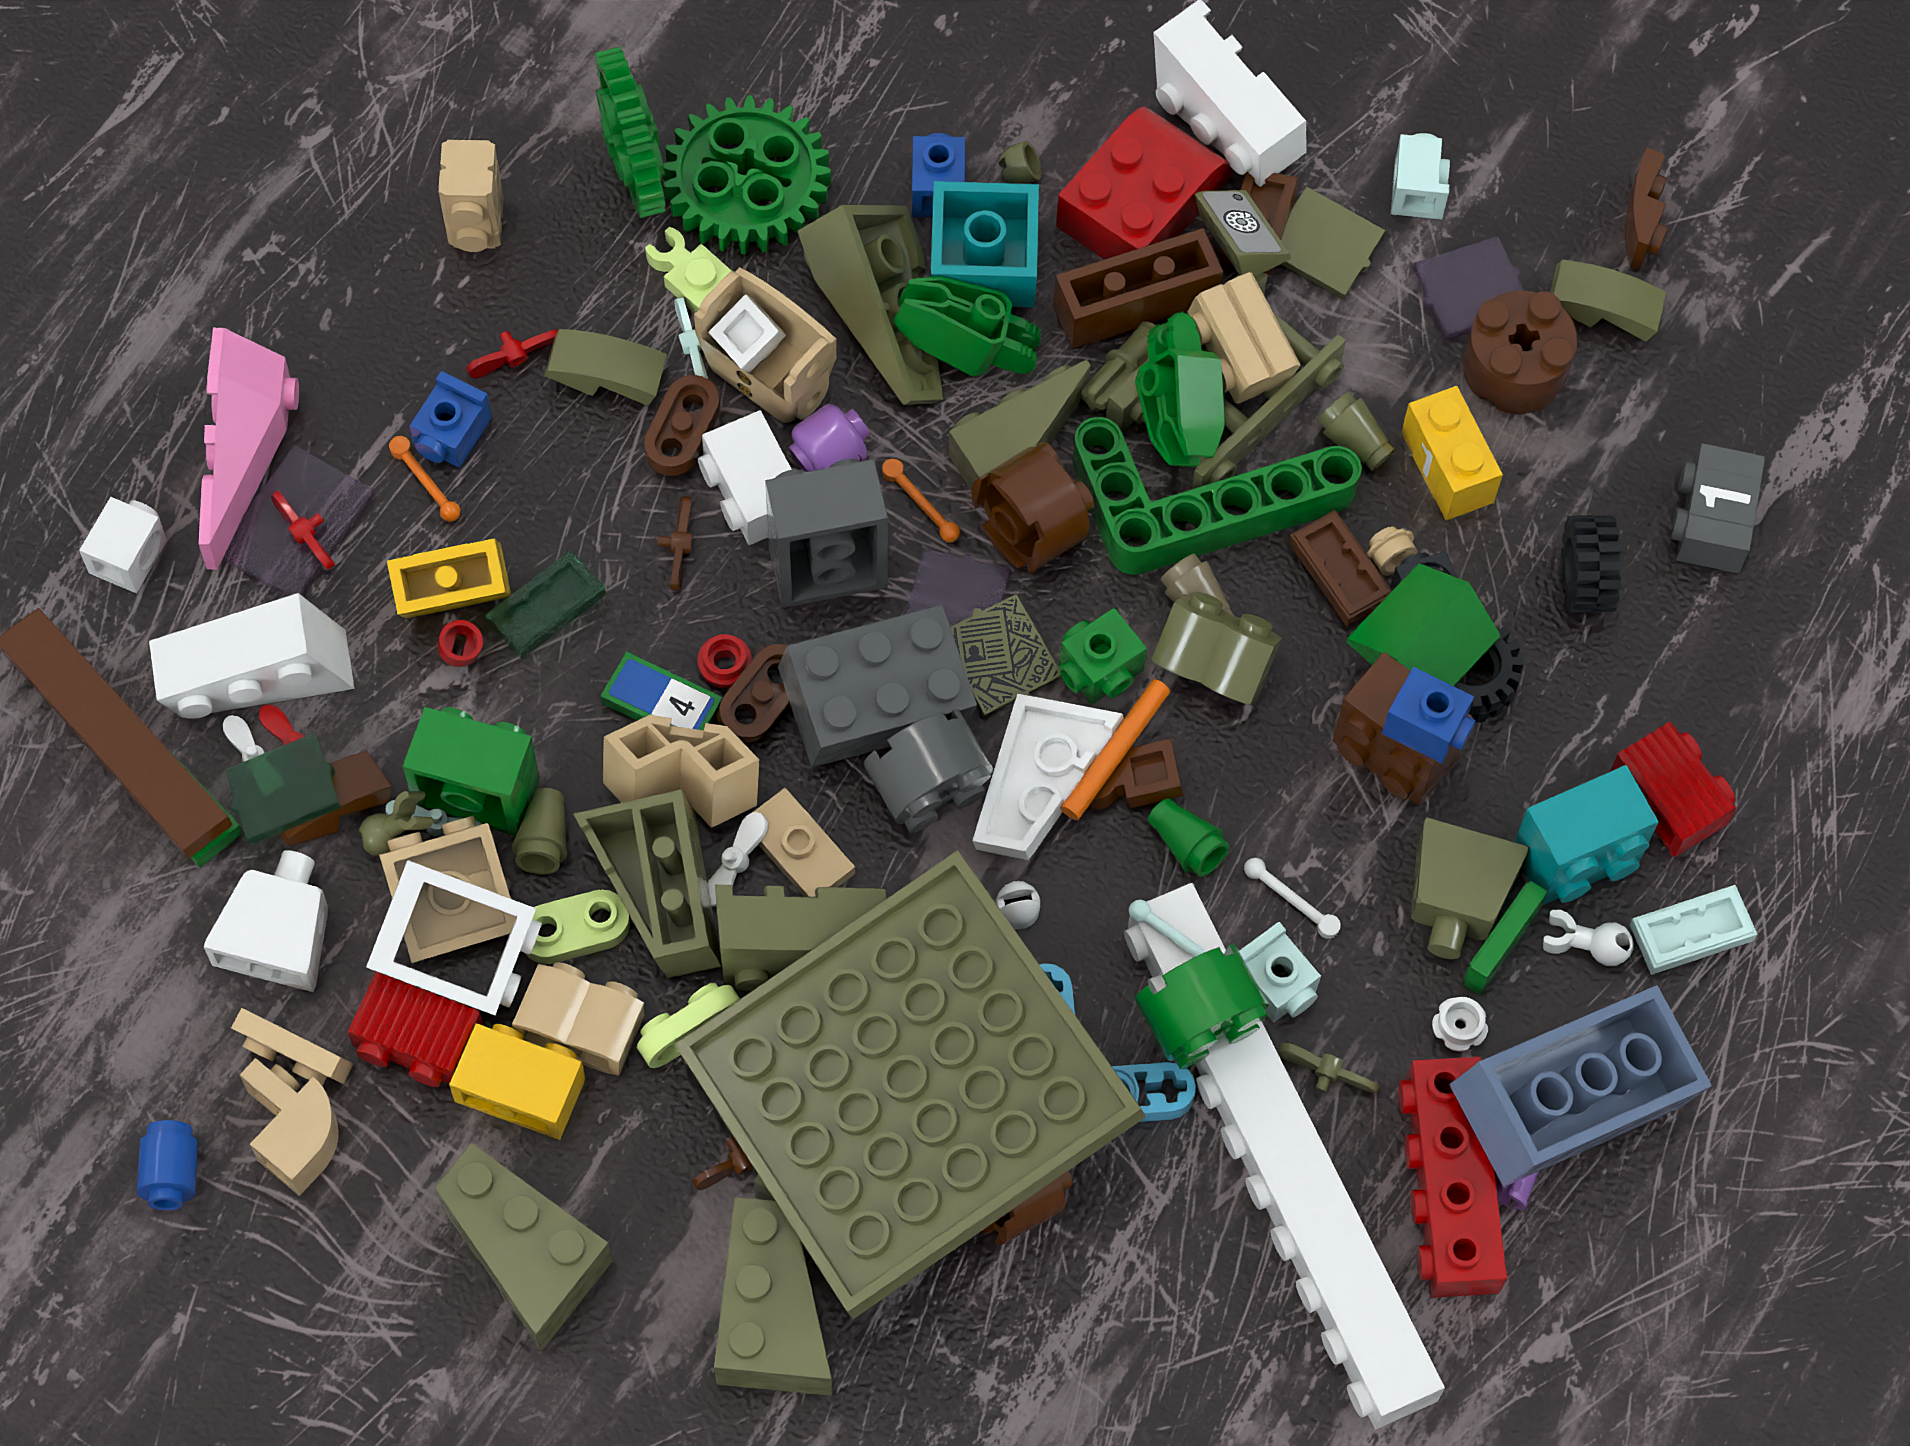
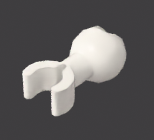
[1543,910,1633,966]

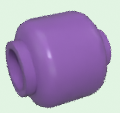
[788,404,870,472]

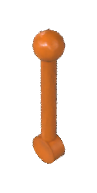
[389,436,461,522]
[882,458,960,543]

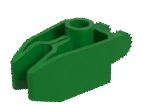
[893,276,1042,377]
[1135,311,1225,467]

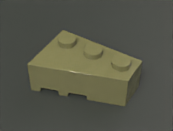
[714,1197,832,1396]

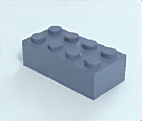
[1449,985,1712,1187]

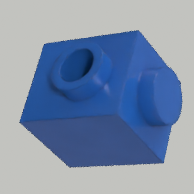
[912,133,965,217]
[1382,666,1476,764]

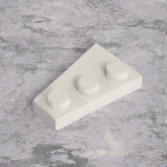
[972,694,1124,860]

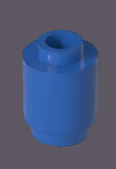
[137,1120,198,1210]

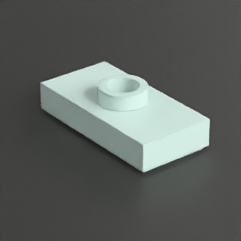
[1630,885,1757,975]

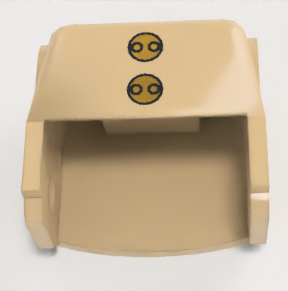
[694,267,837,423]

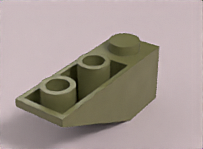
[948,359,1091,489]

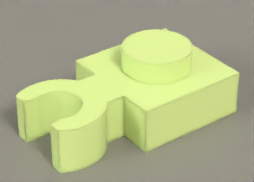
[645,227,731,313]

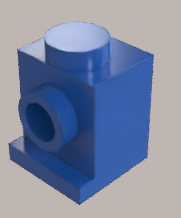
[409,371,492,468]

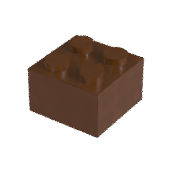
[1332,652,1473,806]

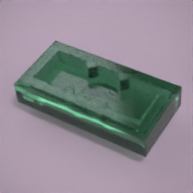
[486,550,606,659]

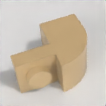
[240,1058,338,1196]

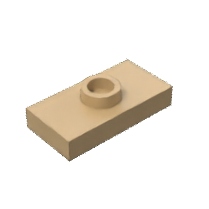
[742,788,856,897]

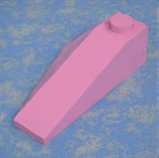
[199,327,299,570]

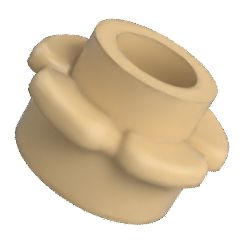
[1367,527,1418,576]

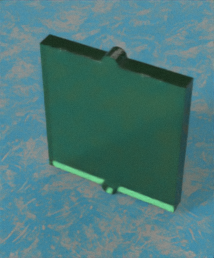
[225,733,341,845]

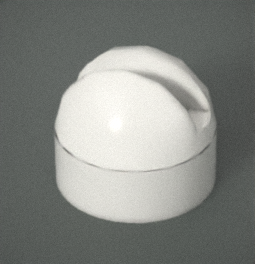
[996,881,1040,930]

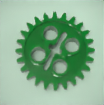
[595,46,666,218]
[663,95,831,254]

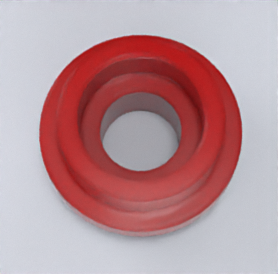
[698,634,752,688]

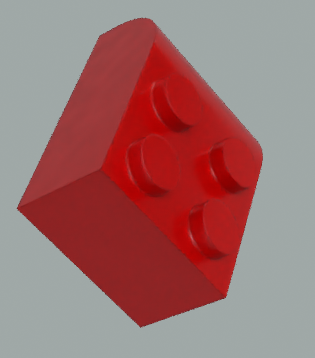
[1056,106,1232,260]

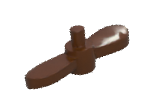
[657,496,692,591]
[692,1136,754,1190]

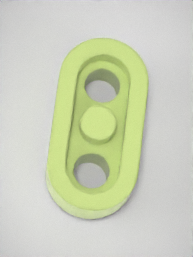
[525,890,630,964]
[637,983,740,1068]

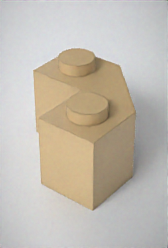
[603,715,759,828]

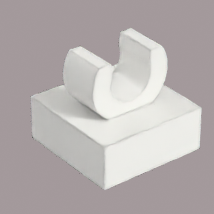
[709,294,786,373]

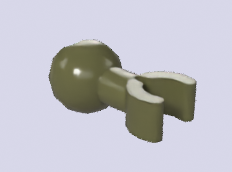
[358,791,433,857]

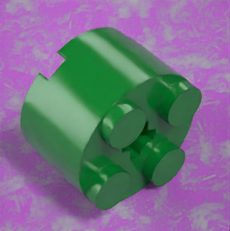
[1134,944,1269,1070]

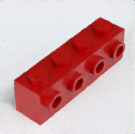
[1398,1057,1507,1298]

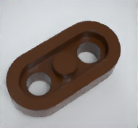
[644,375,720,476]
[717,644,790,743]

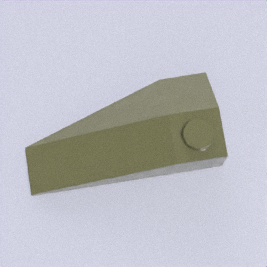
[797,205,943,405]

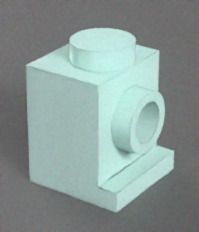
[1391,133,1450,220]
[1239,922,1321,1023]

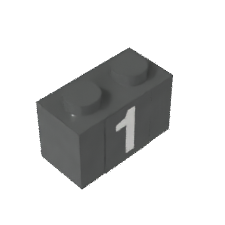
[1670,443,1765,574]

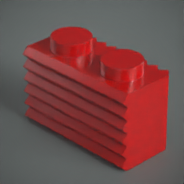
[1610,722,1736,857]
[348,972,484,1087]

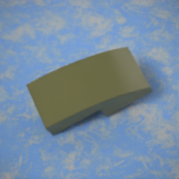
[1550,259,1666,341]
[544,329,667,406]

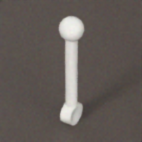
[1244,858,1341,939]

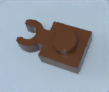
[1090,739,1184,809]

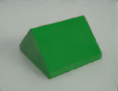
[1346,564,1501,686]

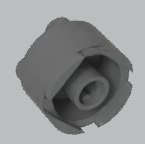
[864,709,993,833]

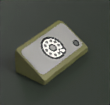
[1194,190,1291,277]

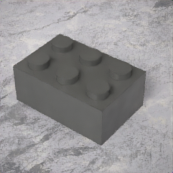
[765,459,888,608]
[778,605,977,768]

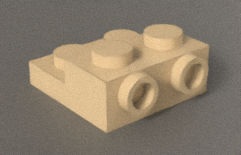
[379,815,516,963]

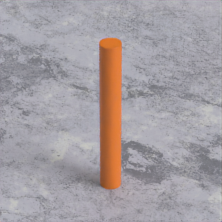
[1060,679,1170,820]

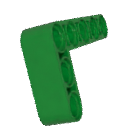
[1072,417,1362,575]

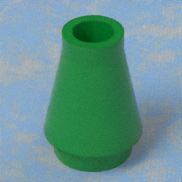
[1148,798,1229,877]

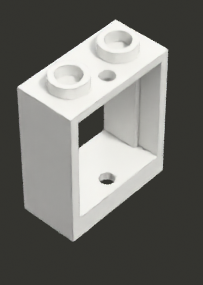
[366,860,542,1015]

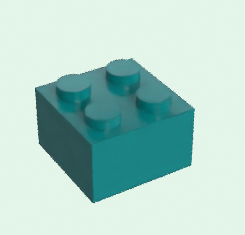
[931,181,1039,308]
[1514,765,1659,905]

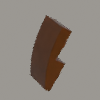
[1625,147,1669,270]
[263,750,392,847]

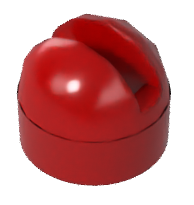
[437,620,483,667]

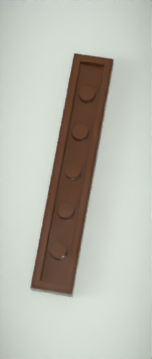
[0,608,233,859]

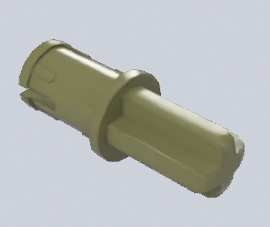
[1081,321,1155,411]

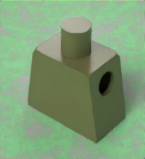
[1411,817,1529,959]

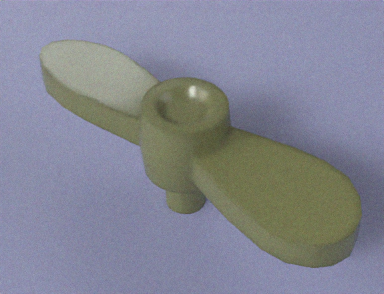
[1277,1043,1381,1094]

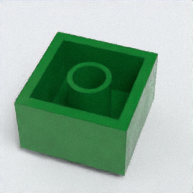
[403,707,540,836]

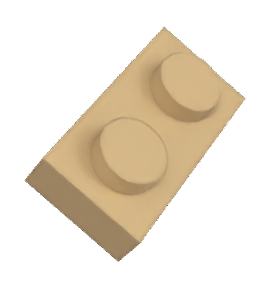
[231,1008,354,1086]

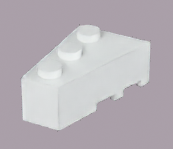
[1154,0,1306,187]
[149,593,354,718]

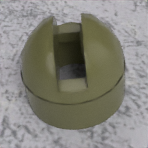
[998,140,1042,184]

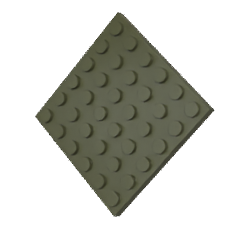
[675,850,1146,1319]

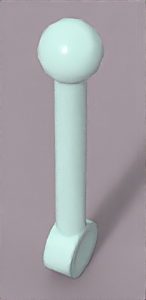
[1129,900,1207,957]

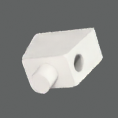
[204,851,328,992]

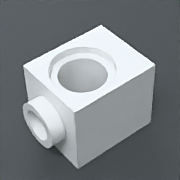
[79,497,167,594]

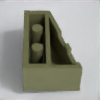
[573,789,722,978]
[715,884,886,991]
[435,1143,613,1352]

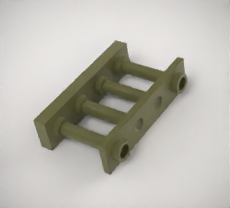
[1106,272,1346,489]

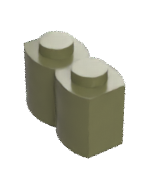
[1151,592,1282,705]

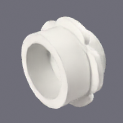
[1432,997,1488,1051]

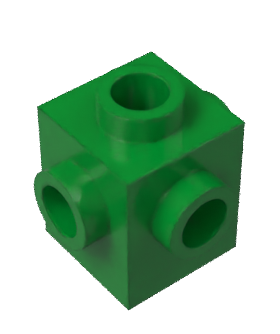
[1058,608,1147,705]

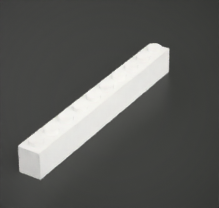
[1124,883,1445,1430]

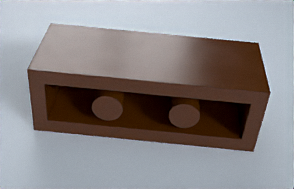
[1053,228,1223,349]

